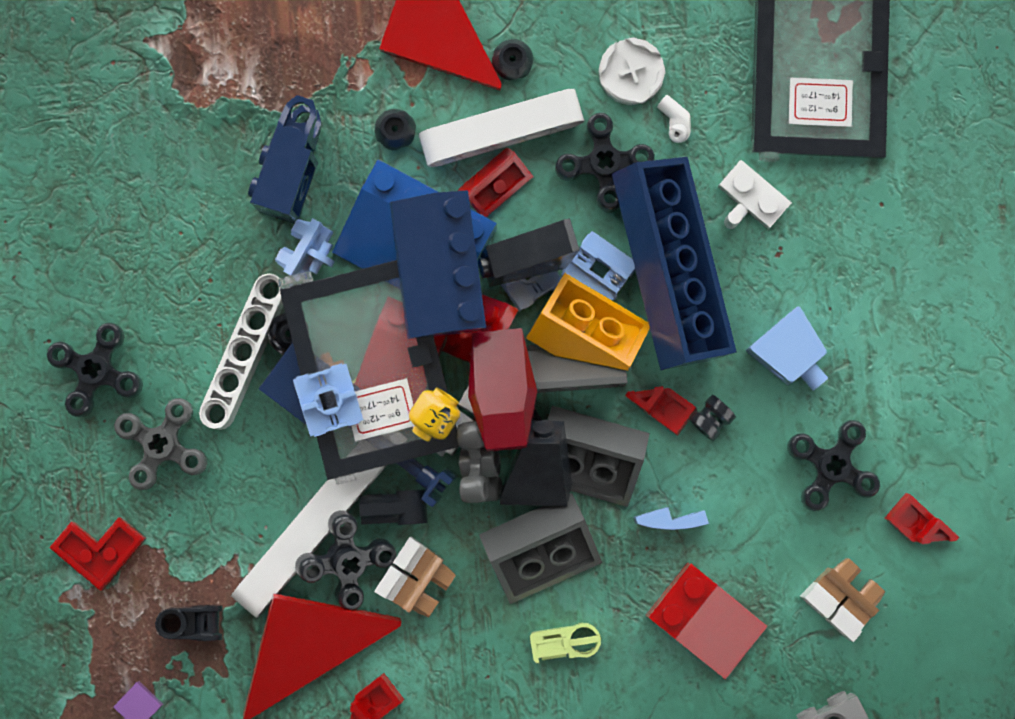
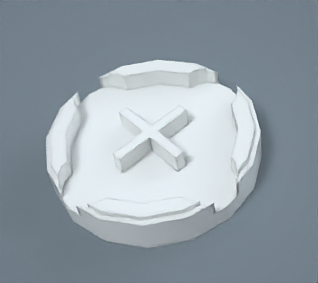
[598,38,665,105]

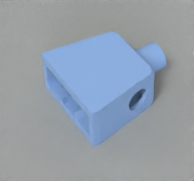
[746,306,828,391]

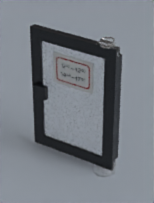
[751,0,890,162]
[278,260,459,485]

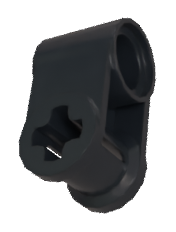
[155,605,223,641]

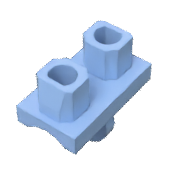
[275,218,335,284]

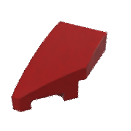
[625,386,697,436]
[884,493,959,544]
[350,673,405,719]

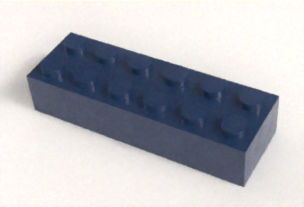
[612,156,737,371]

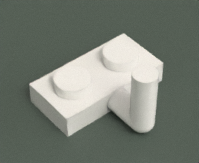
[718,160,792,230]

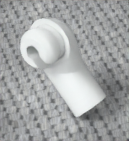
[657,95,691,143]

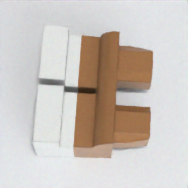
[374,536,456,617]
[800,558,886,642]

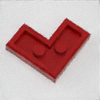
[49,517,147,591]

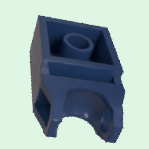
[248,95,322,224]

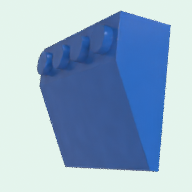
[332,160,497,290]

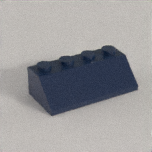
[389,190,486,339]

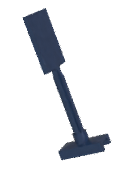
[259,343,459,507]

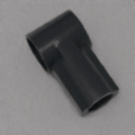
[359,489,428,525]

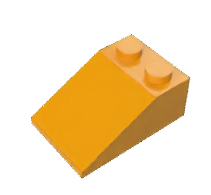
[526,273,650,371]

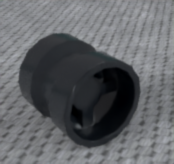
[689,394,736,442]

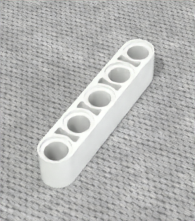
[419,89,584,167]
[199,274,287,430]

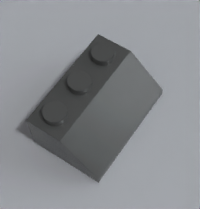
[527,344,627,393]
[548,405,650,507]
[479,493,602,604]

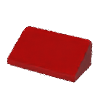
[458,148,534,217]

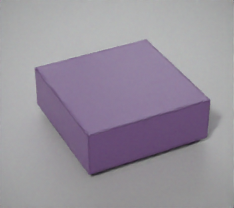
[114,681,163,719]

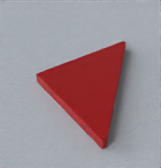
[379,0,502,91]
[243,593,402,719]

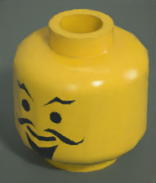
[408,388,460,442]

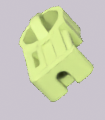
[530,623,601,663]

